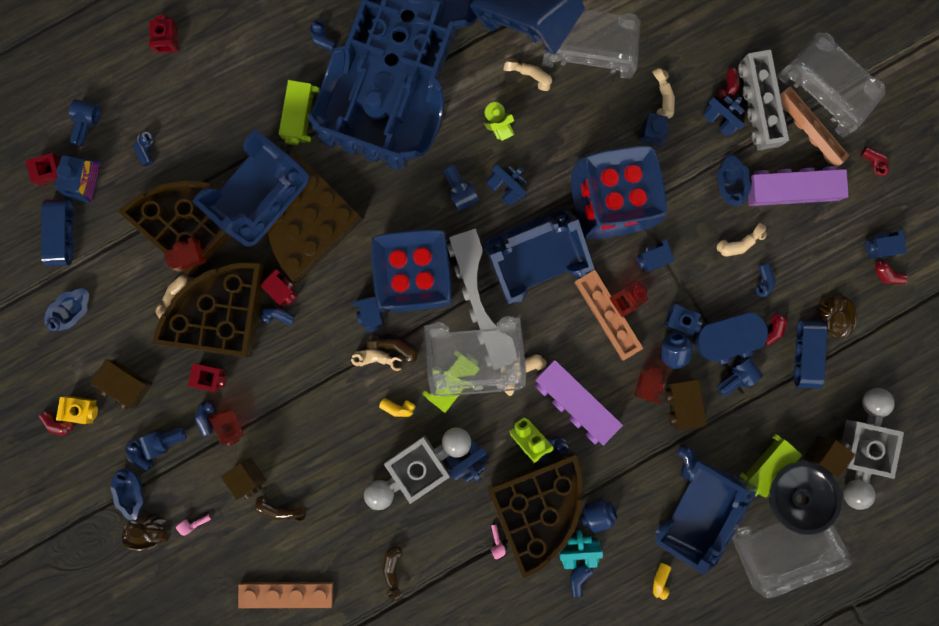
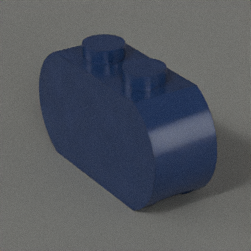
[693,312,768,365]

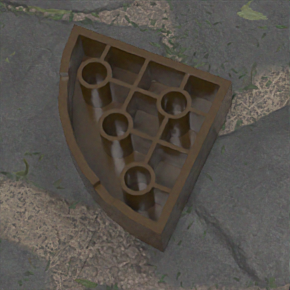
[267,150,363,283]
[118,181,231,276]
[152,263,266,357]
[488,452,583,579]

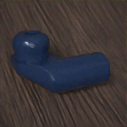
[310,19,337,52]
[134,131,153,167]
[755,264,776,297]
[195,401,215,436]
[539,438,569,463]
[126,439,153,472]
[678,445,698,480]

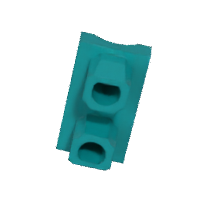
[559,530,603,569]

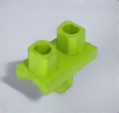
[484,102,514,141]
[509,418,553,463]

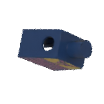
[55,155,101,204]

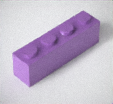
[748,166,849,206]
[534,360,623,446]

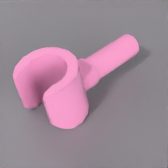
[176,514,211,535]
[490,524,506,559]

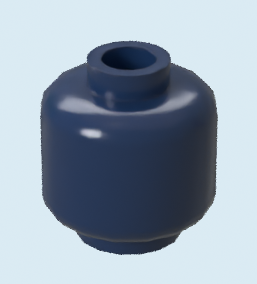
[661,333,692,369]
[581,498,618,533]

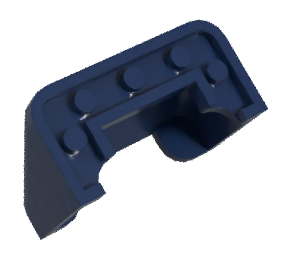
[470,0,585,55]
[192,128,309,246]
[484,209,594,304]
[654,460,758,575]

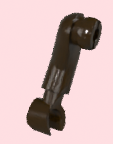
[367,334,418,363]
[254,497,306,522]
[382,546,403,601]

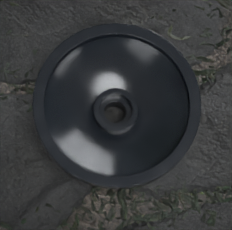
[769,462,842,535]

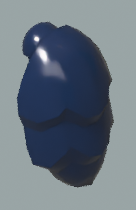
[717,155,751,206]
[44,288,89,331]
[111,468,145,521]

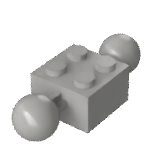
[842,388,904,510]
[364,427,471,510]

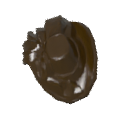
[819,292,857,339]
[122,515,168,551]

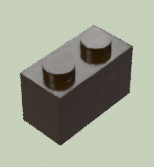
[90,359,152,409]
[664,379,707,431]
[803,436,856,478]
[220,458,267,501]

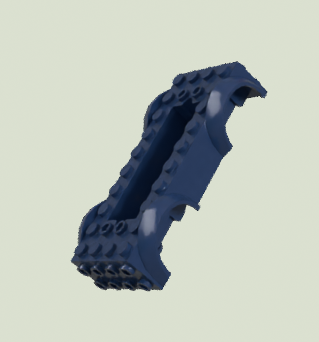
[308,0,478,170]

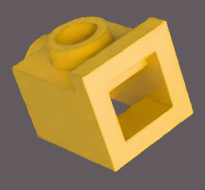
[56,396,98,424]

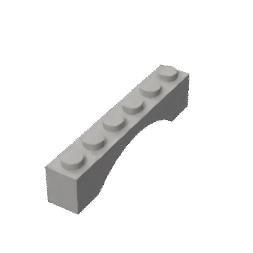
[447,228,521,370]

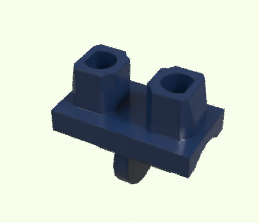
[703,95,745,137]
[486,164,527,207]
[446,441,490,483]

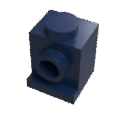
[640,113,669,146]
[865,230,907,259]
[636,240,675,273]
[353,297,384,333]
[663,304,702,336]

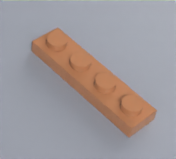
[780,86,850,167]
[574,270,643,361]
[238,582,333,608]

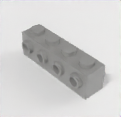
[739,50,789,151]

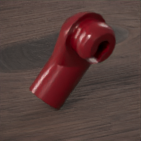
[875,260,907,284]

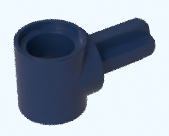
[69,99,101,146]
[443,165,479,212]
[717,356,763,396]
[139,427,187,460]

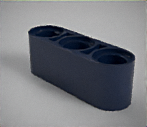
[41,199,74,266]
[794,320,827,389]

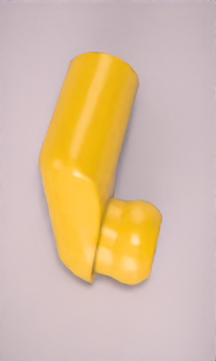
[379,398,415,417]
[653,563,671,600]

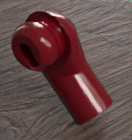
[717,68,740,102]
[860,146,890,177]
[765,313,788,347]
[39,411,73,436]

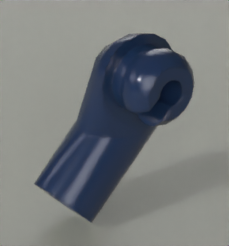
[259,307,295,326]
[570,564,593,598]

